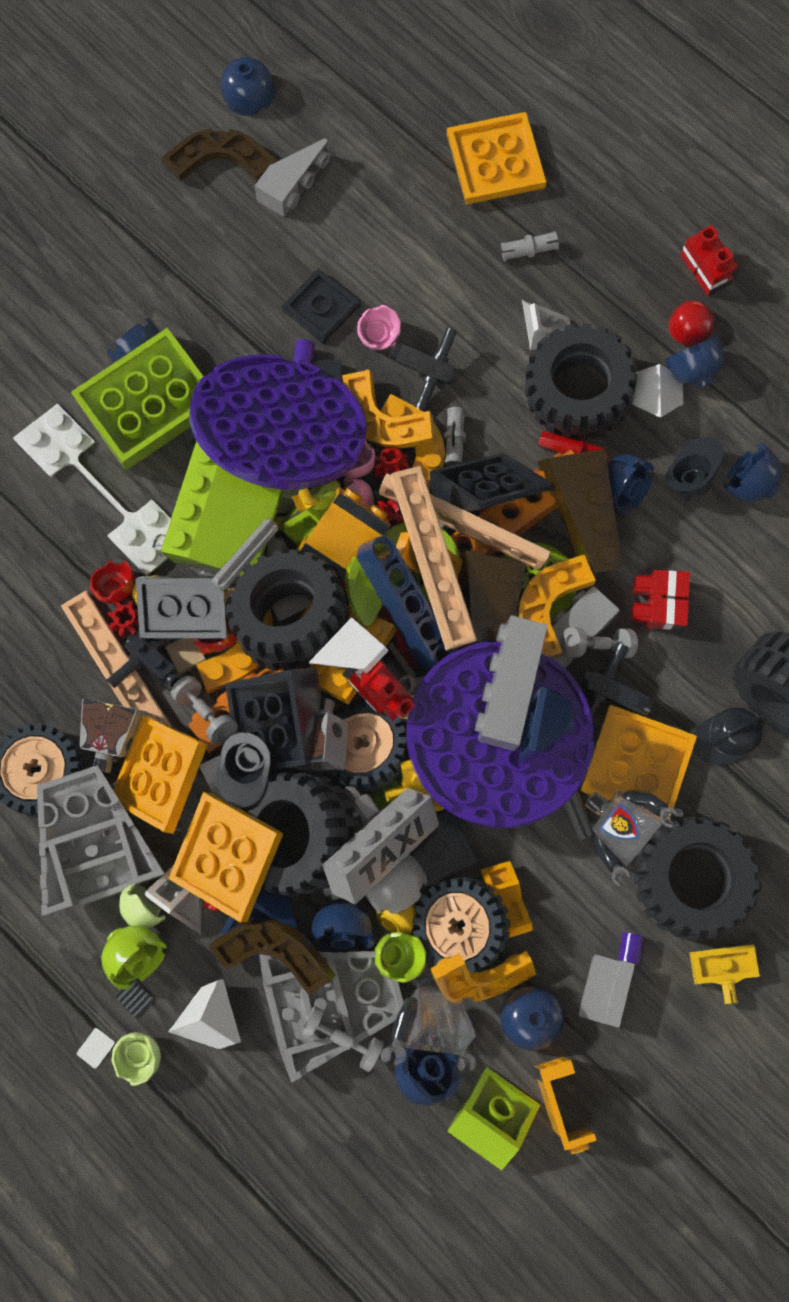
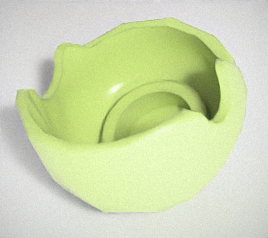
[119,884,166,929]
[111,1032,161,1086]

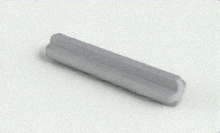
[212,518,278,591]

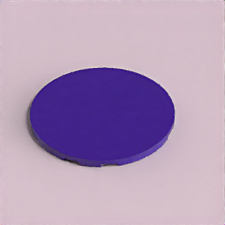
[189,354,367,490]
[406,641,594,828]

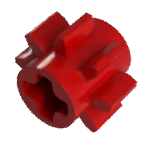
[373,448,408,481]
[108,600,139,639]

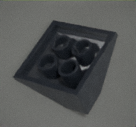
[430,453,554,511]
[225,667,321,770]

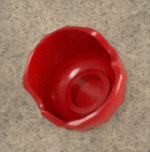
[668,300,714,346]
[90,560,136,604]

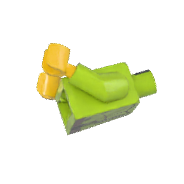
[274,480,342,547]

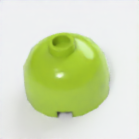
[101,926,166,990]

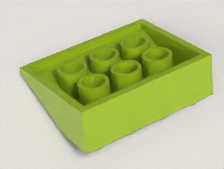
[71,328,203,471]
[160,441,284,577]

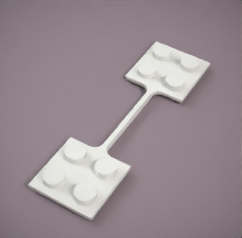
[13,404,171,577]

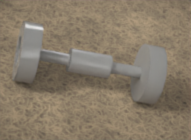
[561,627,638,659]
[171,676,237,745]
[300,1006,384,1072]

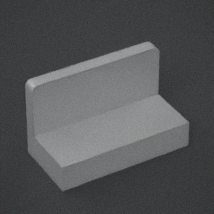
[578,955,635,1028]

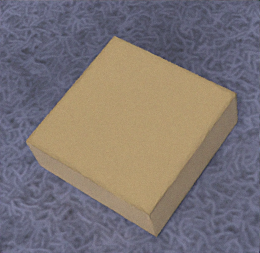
[166,638,206,675]

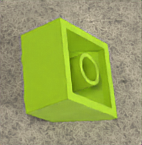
[447,1067,540,1171]

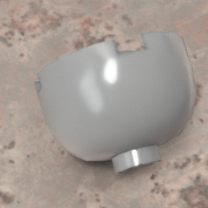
[366,854,427,914]

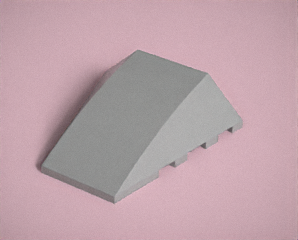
[37,765,165,916]
[259,951,404,1083]

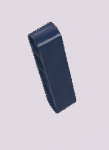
[357,536,455,674]

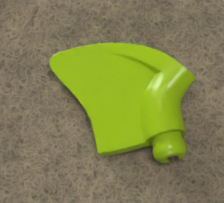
[345,556,393,628]

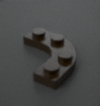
[161,128,277,182]
[209,919,336,995]

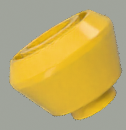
[376,904,417,935]

